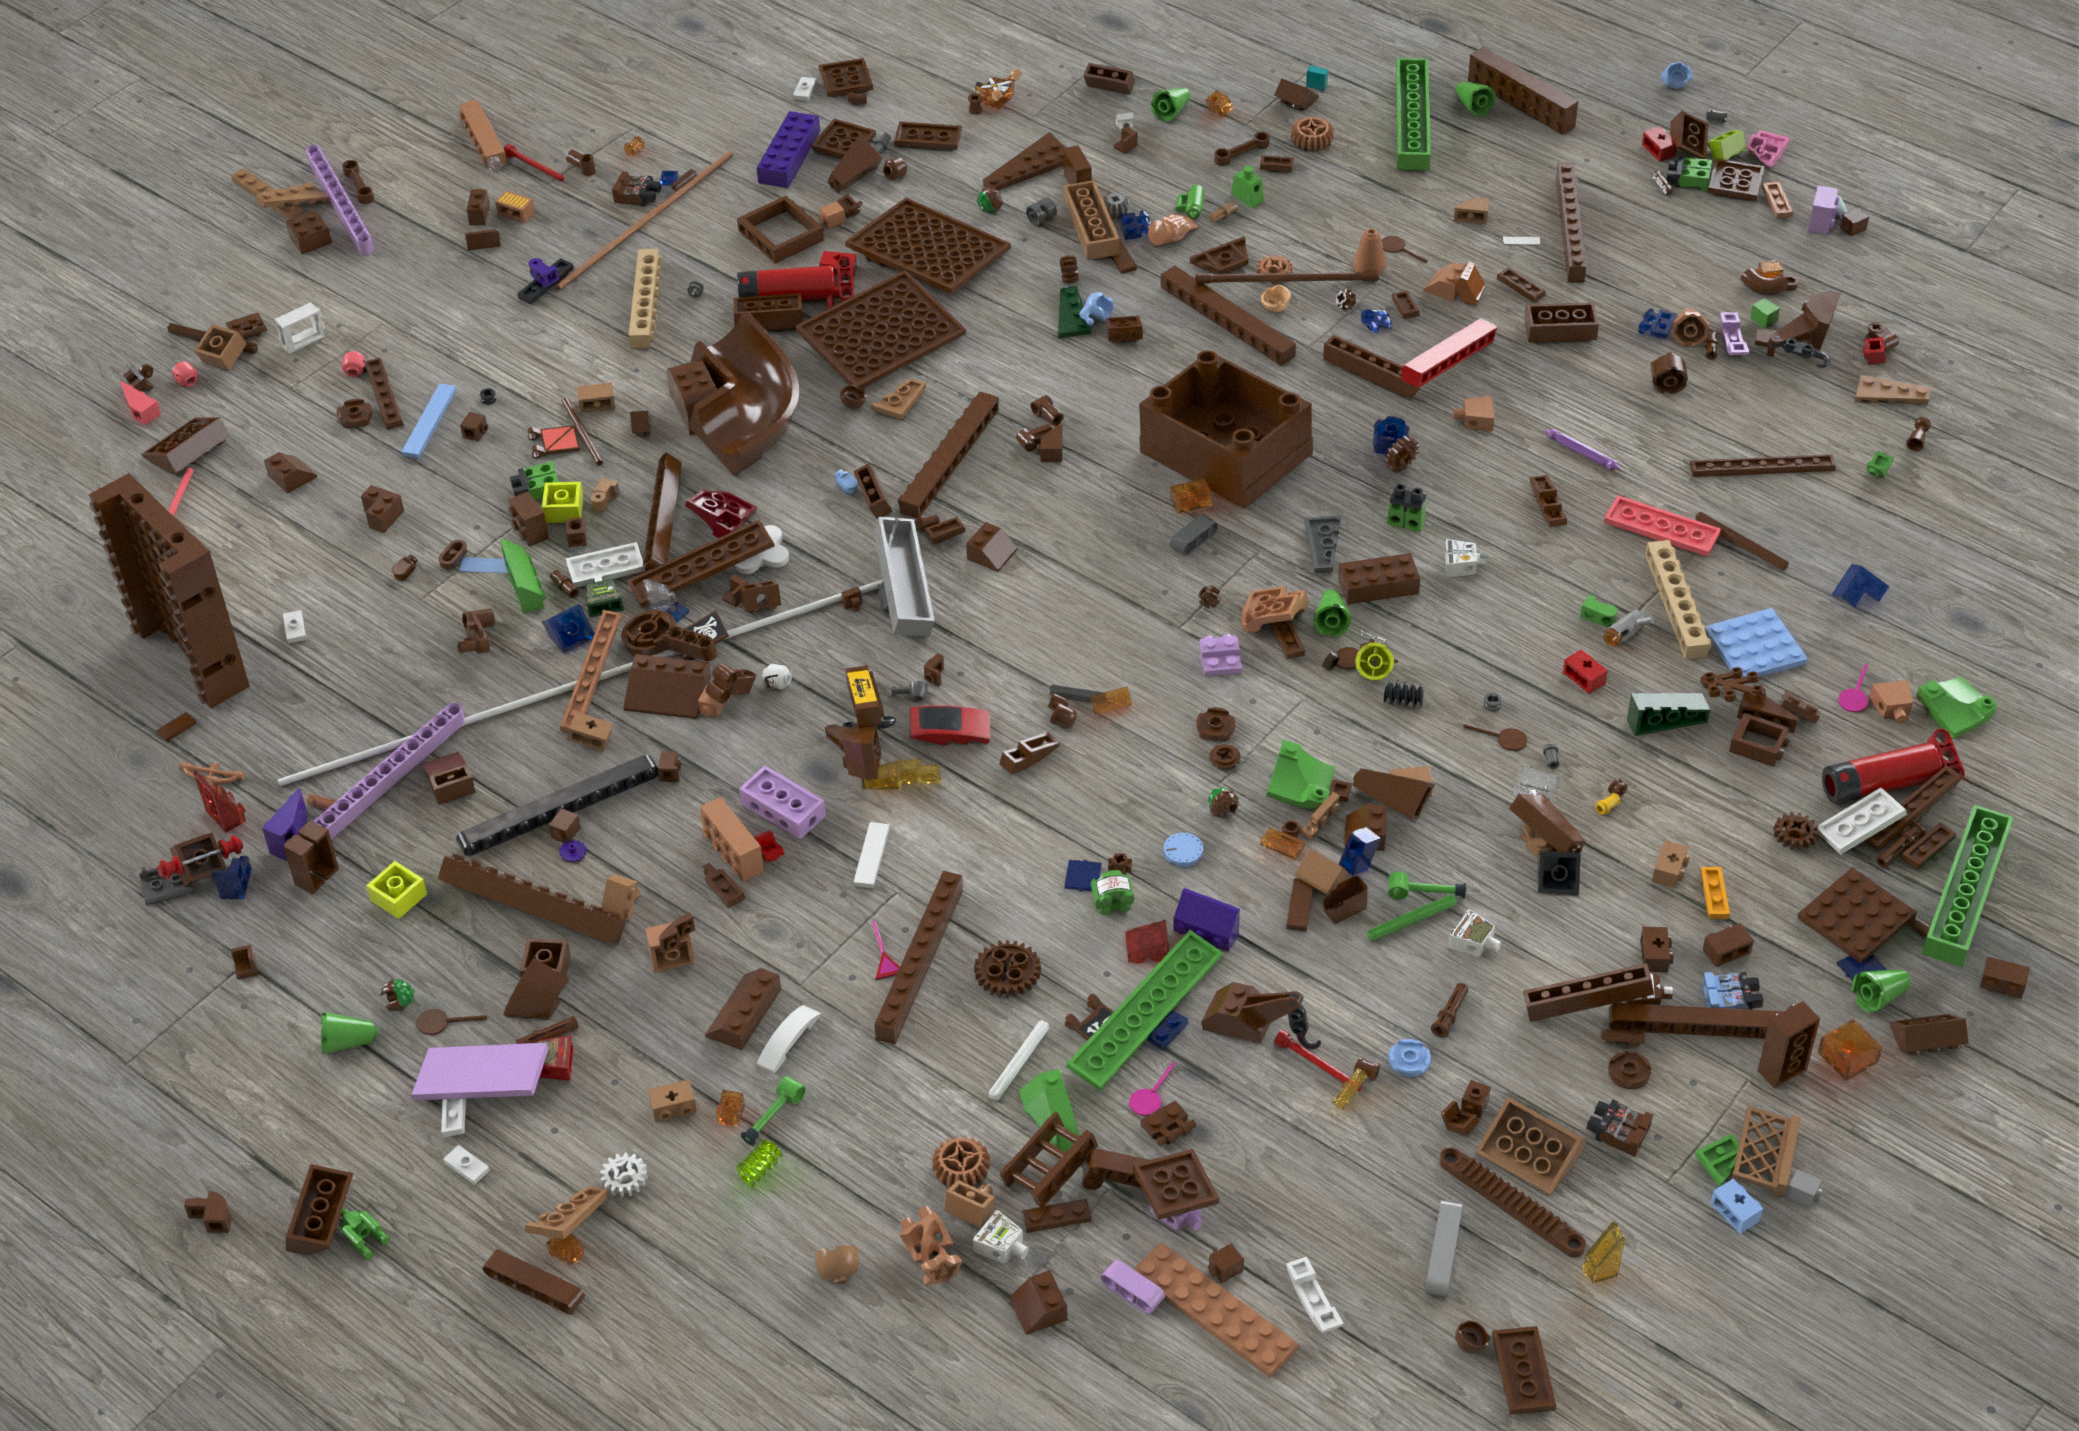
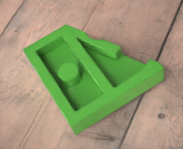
[1695,1134,1744,1187]

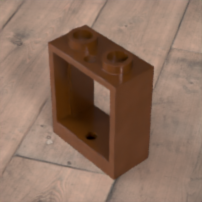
[1729,713,1790,767]

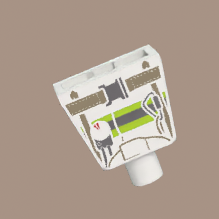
[973,1210,1029,1263]

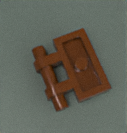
[226,313,267,340]
[1140,1100,1196,1147]

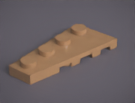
[255,183,329,208]

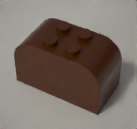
[667,359,716,436]

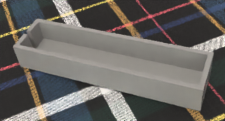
[874,517,935,637]

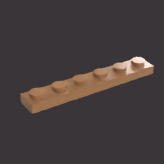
[231,168,303,220]

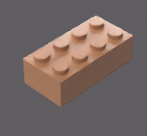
[699,797,764,882]

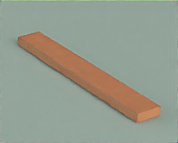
[560,610,622,732]

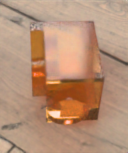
[1205,90,1233,117]
[716,1090,745,1126]
[547,1234,584,1265]

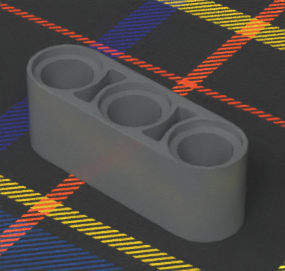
[1170,514,1218,556]

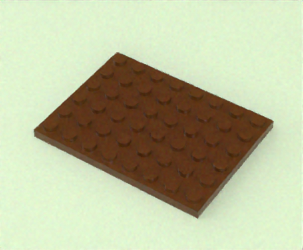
[845,197,1011,294]
[796,270,966,389]

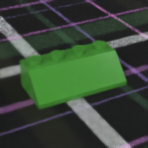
[500,539,546,614]

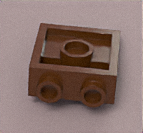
[1105,315,1143,343]

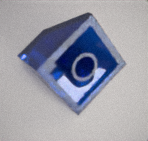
[542,604,595,653]

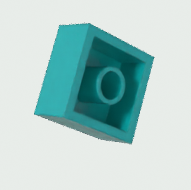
[1306,65,1329,91]

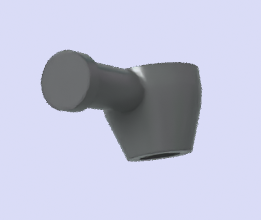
[891,681,928,702]

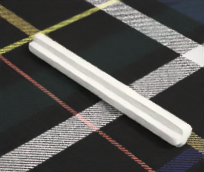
[989,1020,1049,1101]

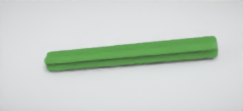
[1367,894,1457,941]

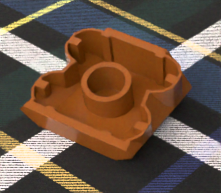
[1453,261,1485,306]

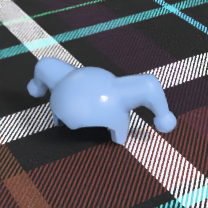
[1079,292,1114,325]

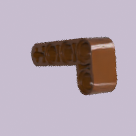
[1082,1149,1149,1190]

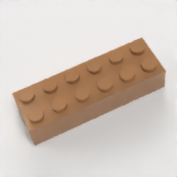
[1063,180,1120,260]

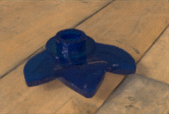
[1360,309,1392,333]

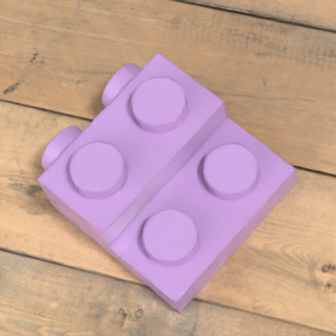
[1199,634,1242,677]

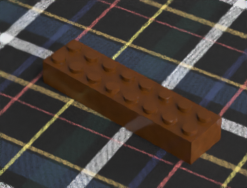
[1468,47,1578,135]

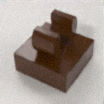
[841,586,862,611]

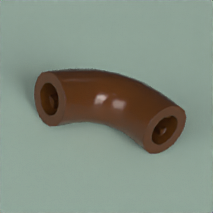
[1740,268,1788,295]

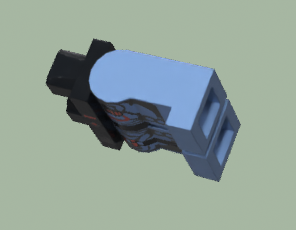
[1702,972,1763,1010]

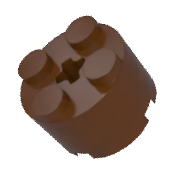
[1651,352,1688,394]

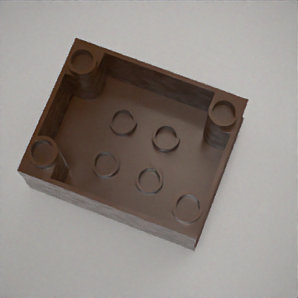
[1139,350,1313,509]

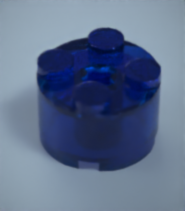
[1373,416,1409,455]

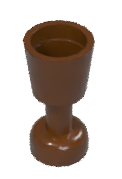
[1906,417,1931,452]

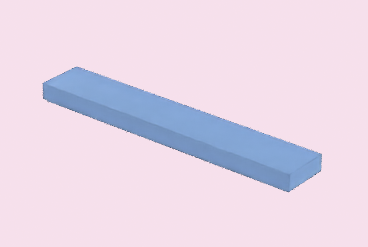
[402,383,456,459]

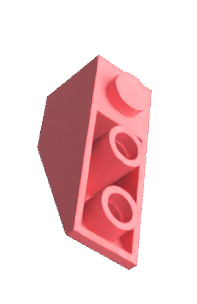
[120,381,161,425]

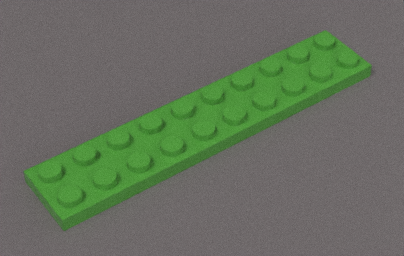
[1066,930,1223,1091]

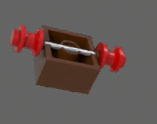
[157,832,243,887]

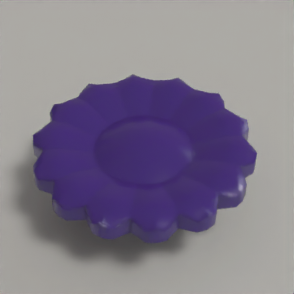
[559,840,587,862]

